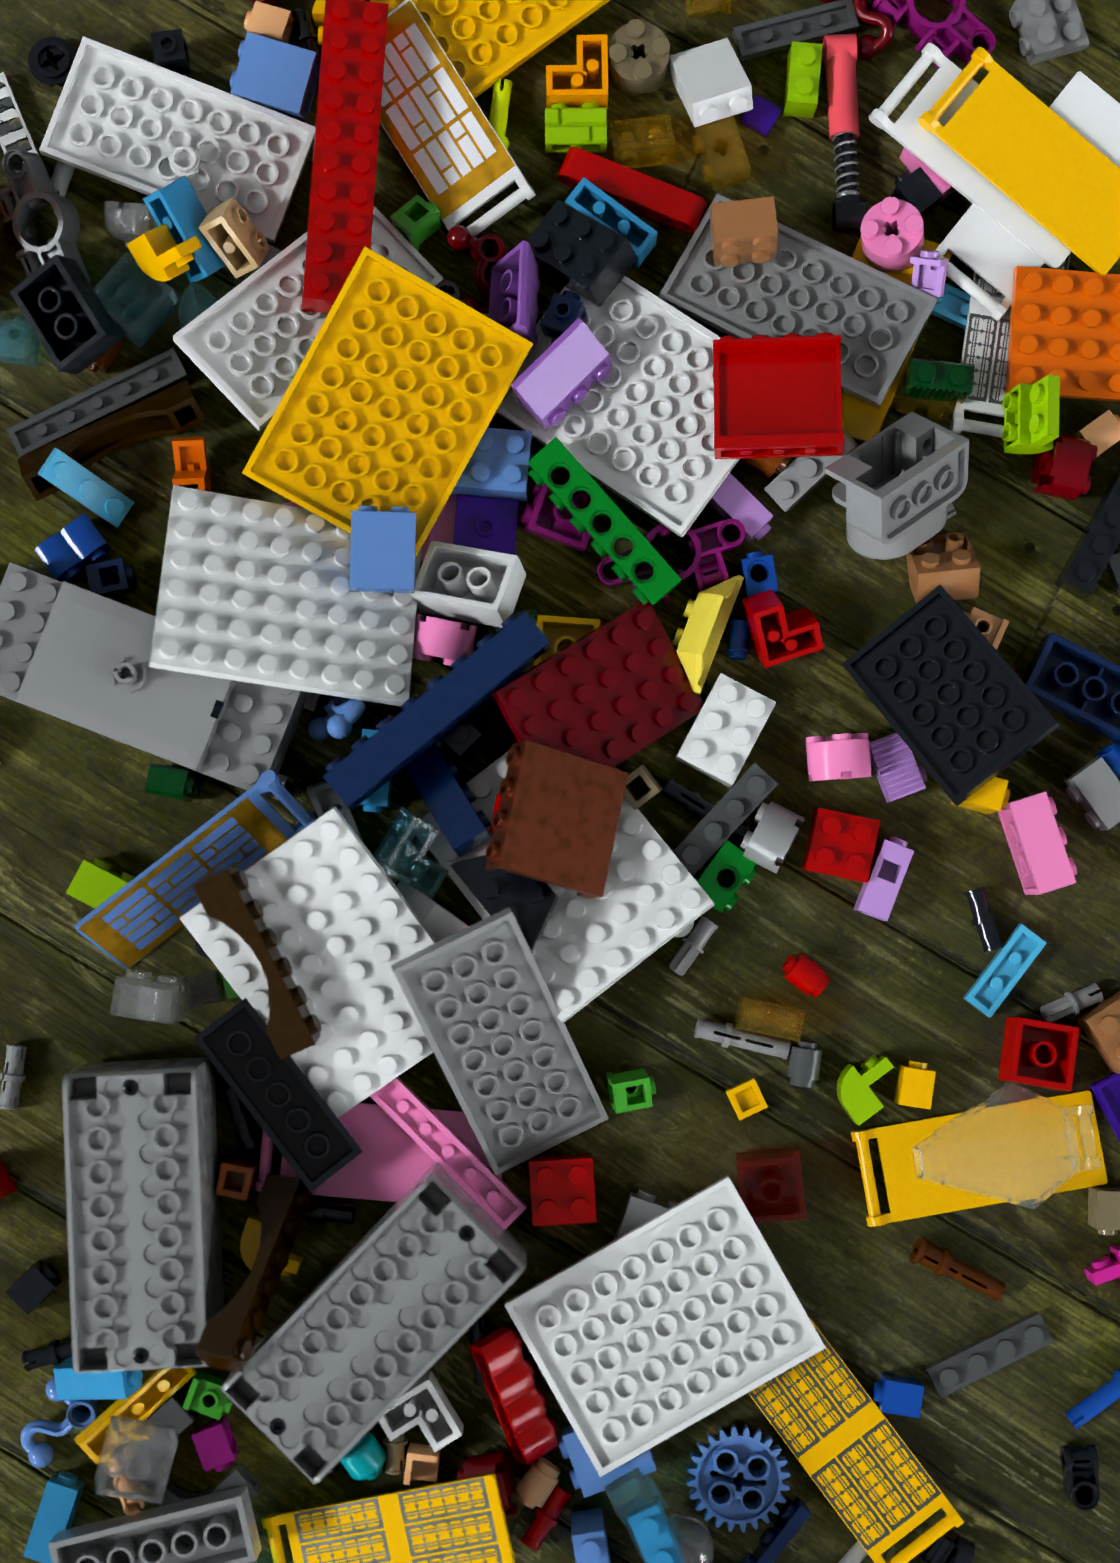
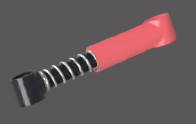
[822,34,867,231]

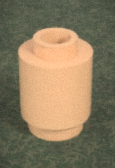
[516,1457,561,1509]

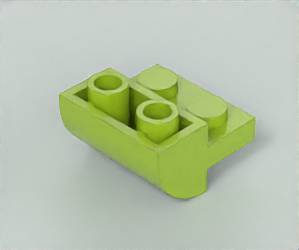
[1002,374,1060,454]

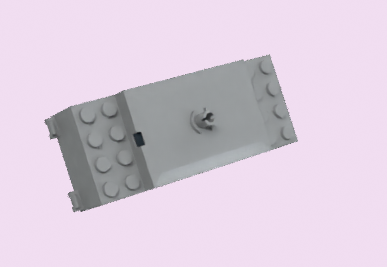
[0,562,321,800]

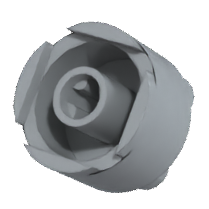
[740,801,805,874]

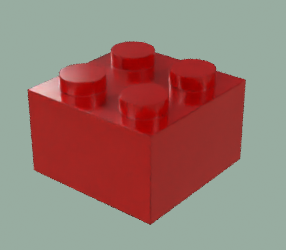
[801,808,880,883]
[998,1017,1079,1091]
[529,1153,597,1226]

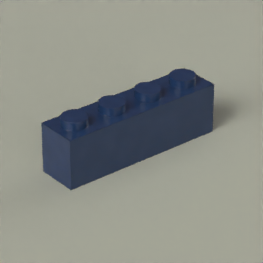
[405,739,492,857]

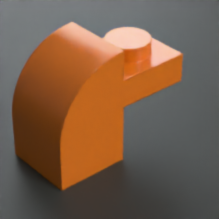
[172,436,211,492]

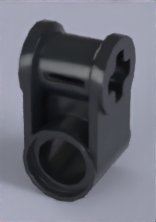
[1060,1444,1100,1511]

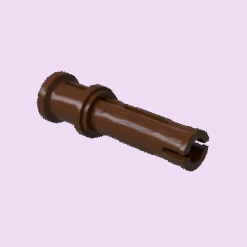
[909,1236,1006,1301]

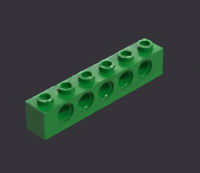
[528,437,682,607]

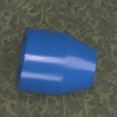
[1096,743,1120,777]

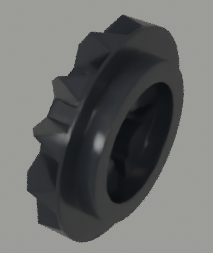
[28,37,76,87]

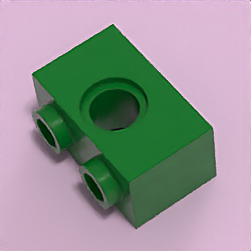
[696,840,758,913]

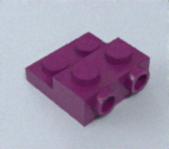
[521,472,606,552]

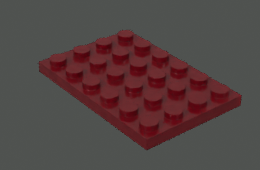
[492,602,704,768]

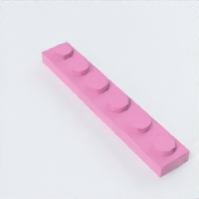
[370,1077,527,1230]

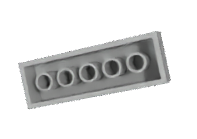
[48,1485,262,1563]

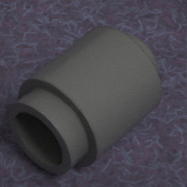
[787,1040,823,1088]

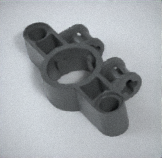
[0,149,90,283]

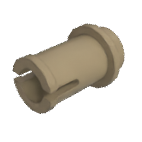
[383,1433,408,1475]

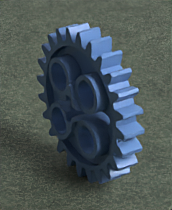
[686,1423,790,1533]

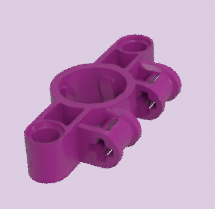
[870,0,996,70]
[598,519,746,603]

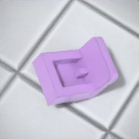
[910,250,949,297]

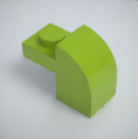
[836,1055,894,1126]

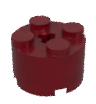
[1031,433,1098,501]
[457,1449,518,1518]

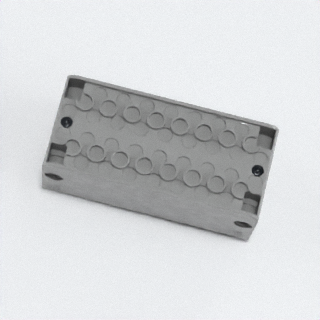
[62,1057,224,1373]
[220,1162,527,1485]

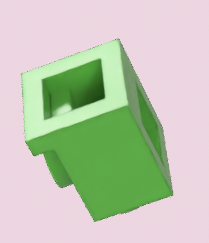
[390,194,442,251]
[606,1068,656,1114]
[182,1371,234,1420]

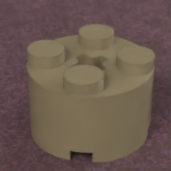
[608,19,670,96]

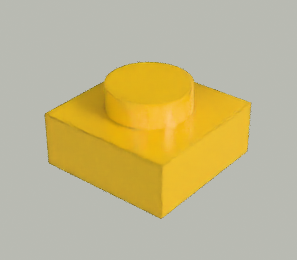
[725,1078,768,1121]

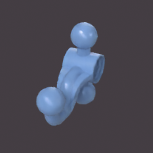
[307,696,369,741]
[20,1377,101,1468]

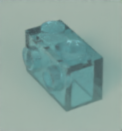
[0,316,40,367]

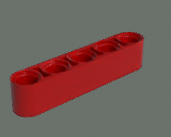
[557,147,708,234]

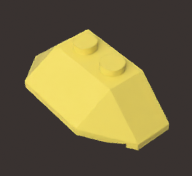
[672,575,744,695]

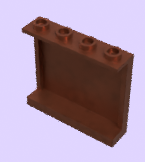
[485,740,628,899]

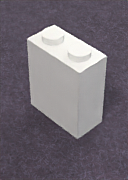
[669,38,753,127]

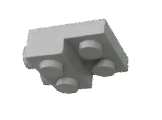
[1009,0,1090,66]

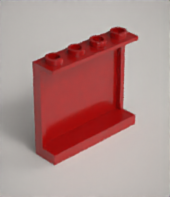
[713,332,844,460]

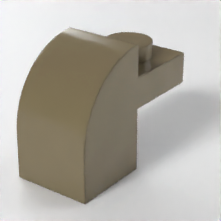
[624,765,663,810]

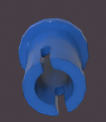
[725,620,750,660]

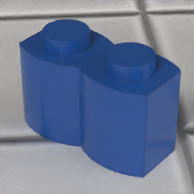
[34,514,111,583]

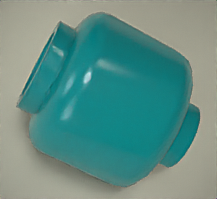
[340,1432,386,1481]

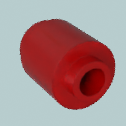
[782,952,830,997]

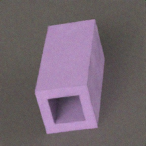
[708,473,773,543]
[853,836,914,921]

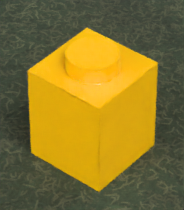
[894,1060,936,1110]

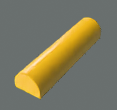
[74,1367,197,1465]

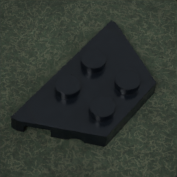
[450,855,558,954]

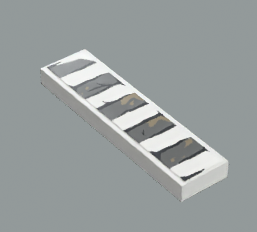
[0,72,39,168]

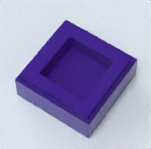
[740,94,782,138]

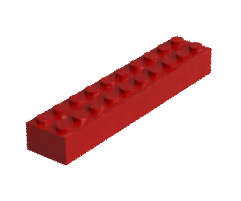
[301,0,389,313]

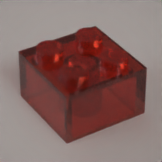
[736,1147,807,1224]

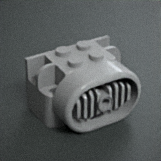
[825,412,969,560]

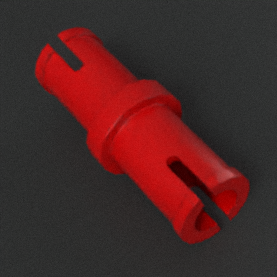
[521,1484,573,1551]

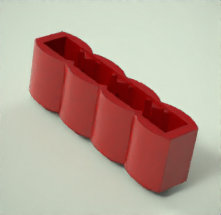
[470,1327,558,1465]

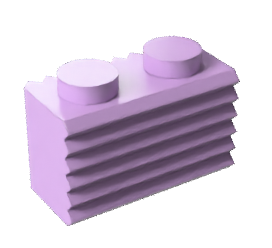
[869,732,928,803]

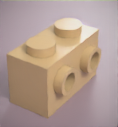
[198,197,270,278]

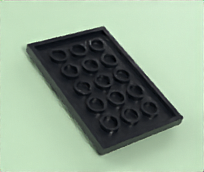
[842,585,1060,806]

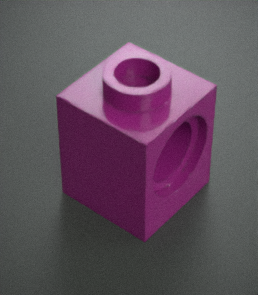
[191,1416,240,1472]

